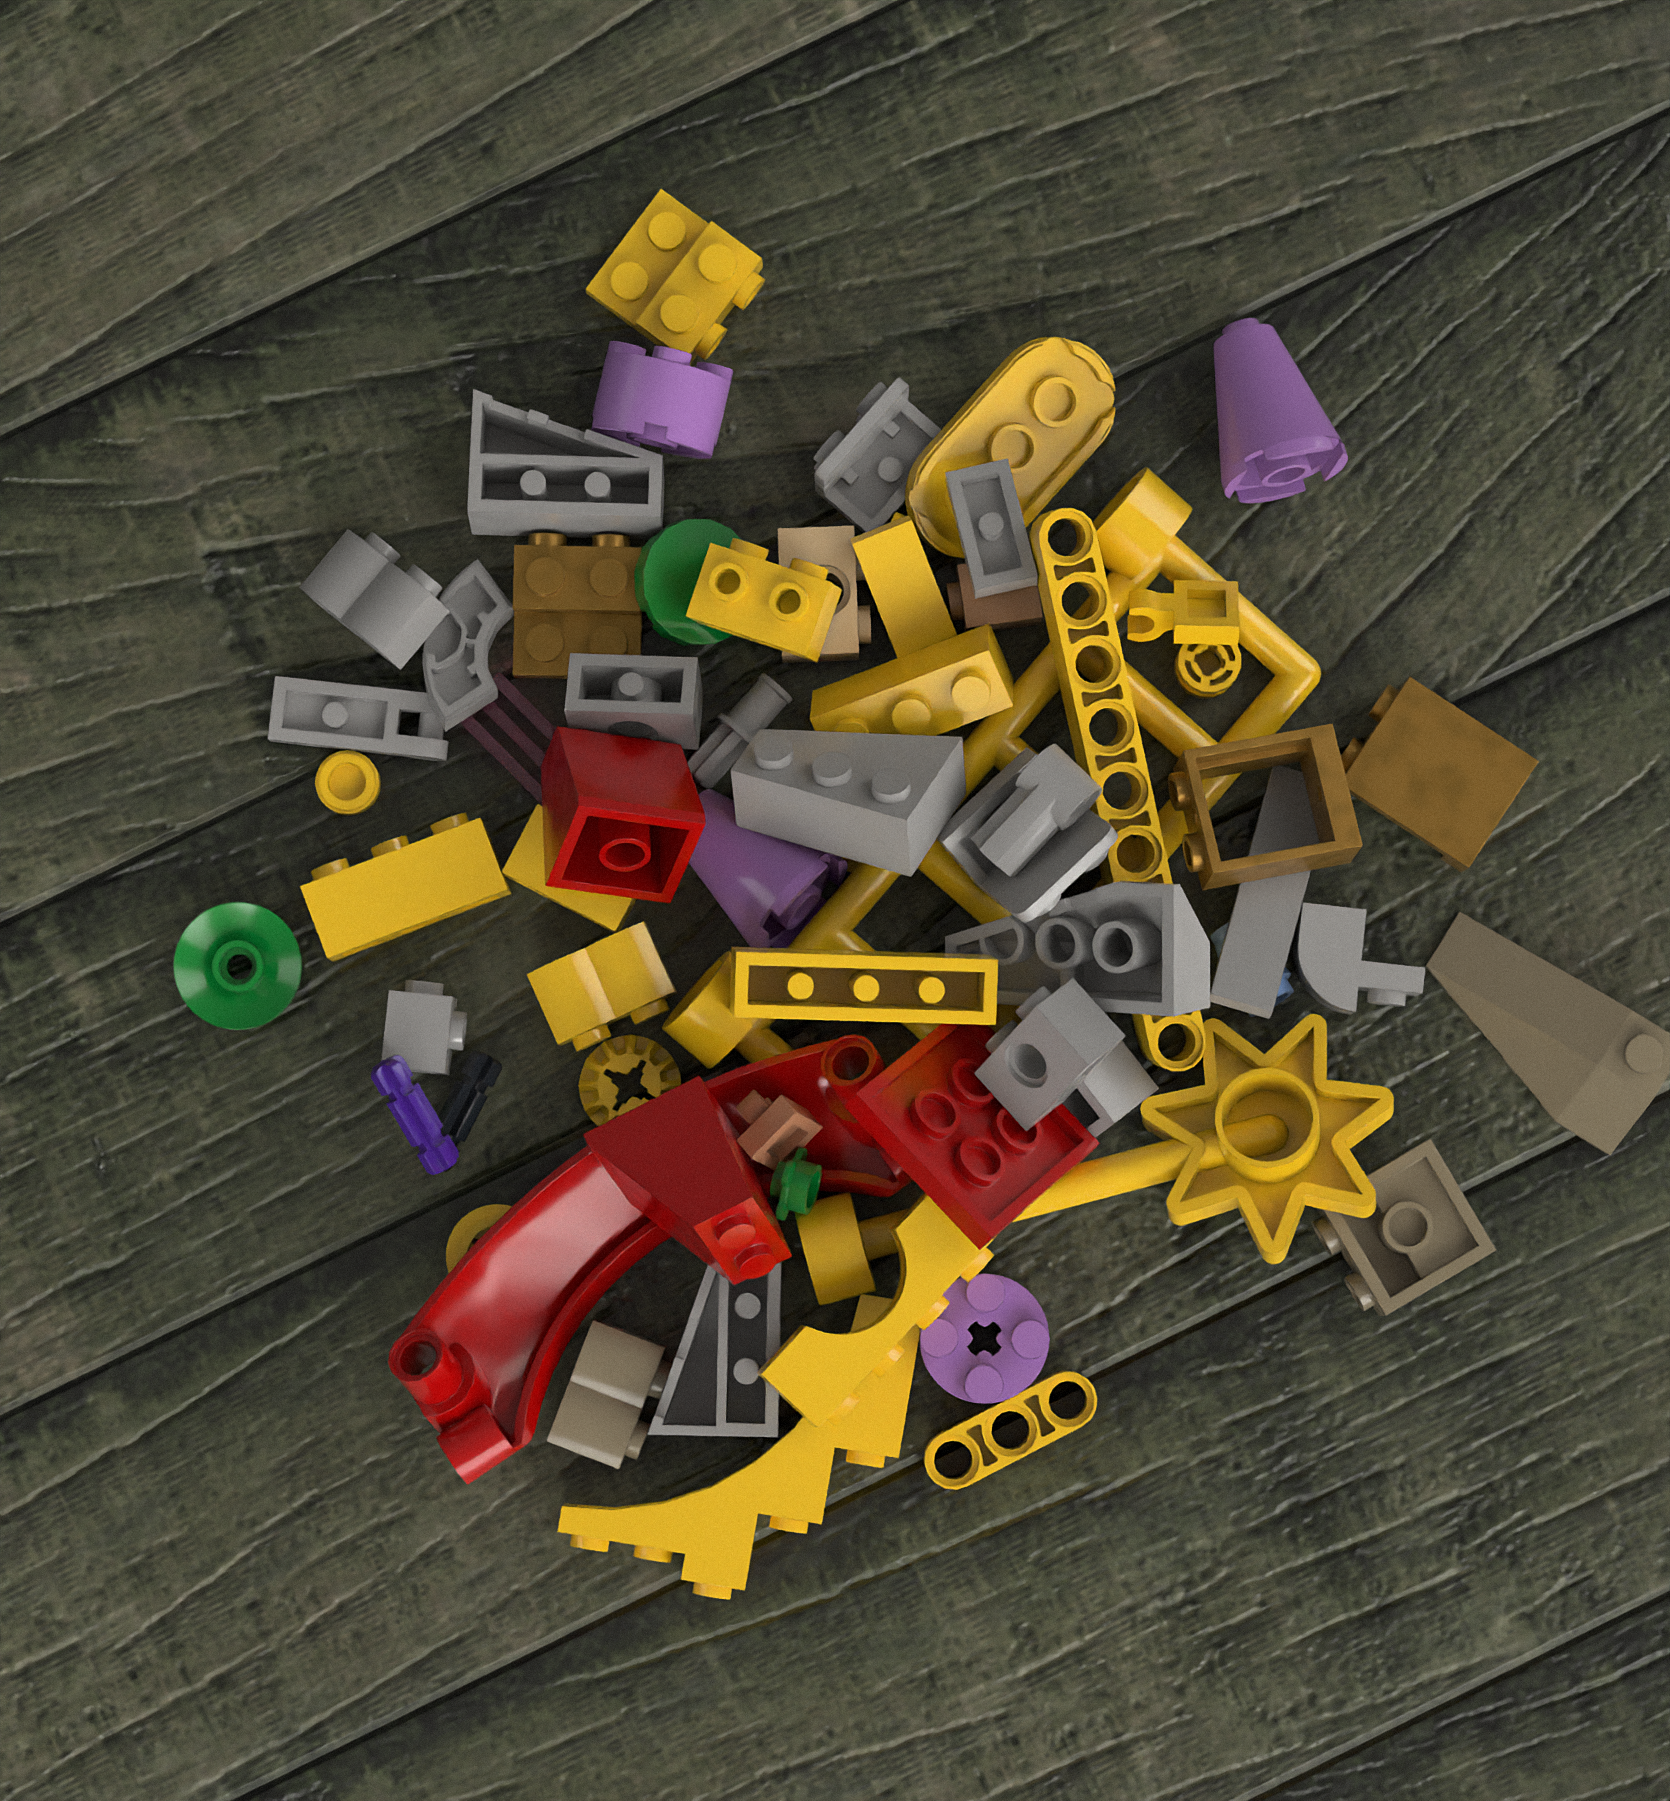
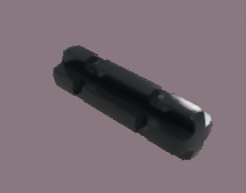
[438,1050,502,1172]

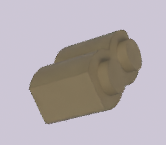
[547,1319,673,1469]

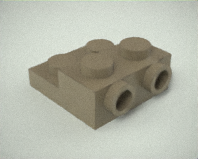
[1311,1139,1496,1316]

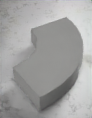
[422,559,514,732]

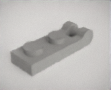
[268,676,449,761]

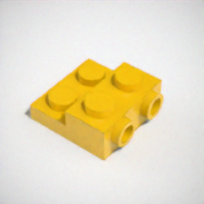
[586,189,765,364]

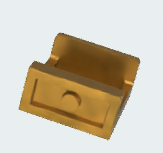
[1341,677,1539,873]

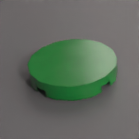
[634,519,741,646]

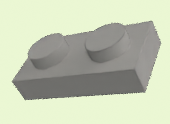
[945,458,1038,599]

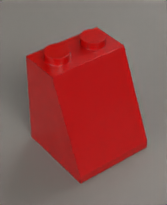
[541,726,706,903]
[583,1075,792,1285]

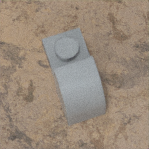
[1293,903,1425,1015]

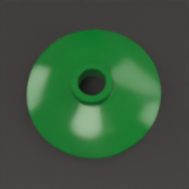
[173,902,302,1030]

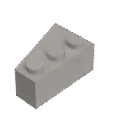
[467,389,665,540]
[731,729,966,877]
[648,1262,782,1437]

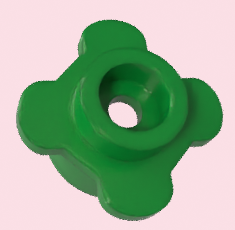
[770,1147,822,1221]

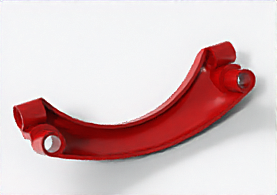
[388,1034,914,1485]

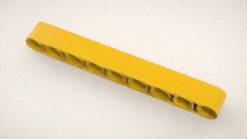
[1029,508,1206,1071]

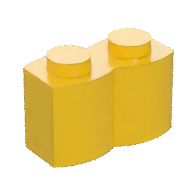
[527,921,677,1051]

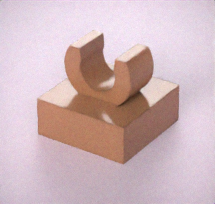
[736,1089,823,1171]

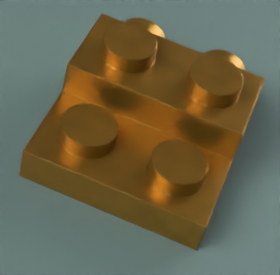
[513,533,643,679]

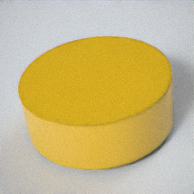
[315,750,381,816]

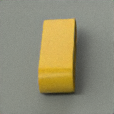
[923,1370,1097,1490]

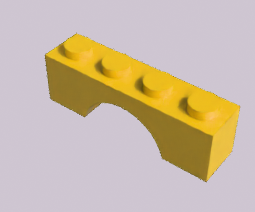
[757,1192,996,1428]

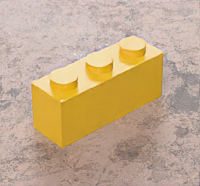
[810,623,1014,736]
[300,813,512,962]

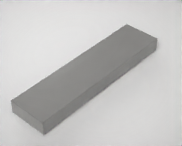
[1210,765,1319,1019]

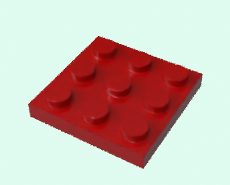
[844,1024,1100,1250]

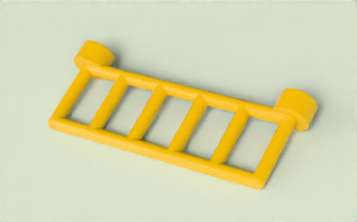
[662,467,1321,1069]

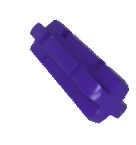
[371,1055,459,1175]

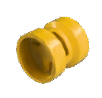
[1174,644,1241,699]

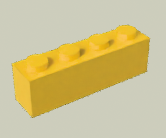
[729,947,998,1025]

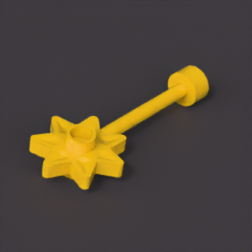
[795,1014,1394,1306]

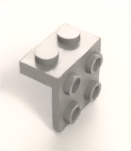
[813,377,941,533]
[937,747,1118,923]

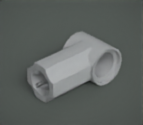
[971,743,1102,877]

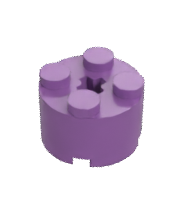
[591,341,734,459]
[919,1274,1050,1404]

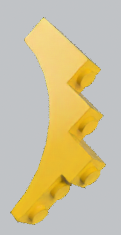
[557,1294,920,1599]

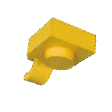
[1127,580,1240,645]

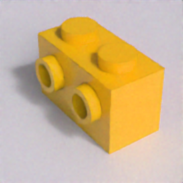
[686,538,842,662]

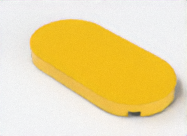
[905,337,1116,558]

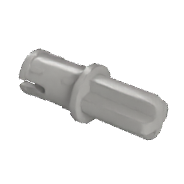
[687,673,793,789]

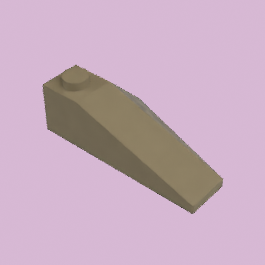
[1425,912,1670,1155]

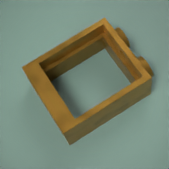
[1168,724,1363,890]

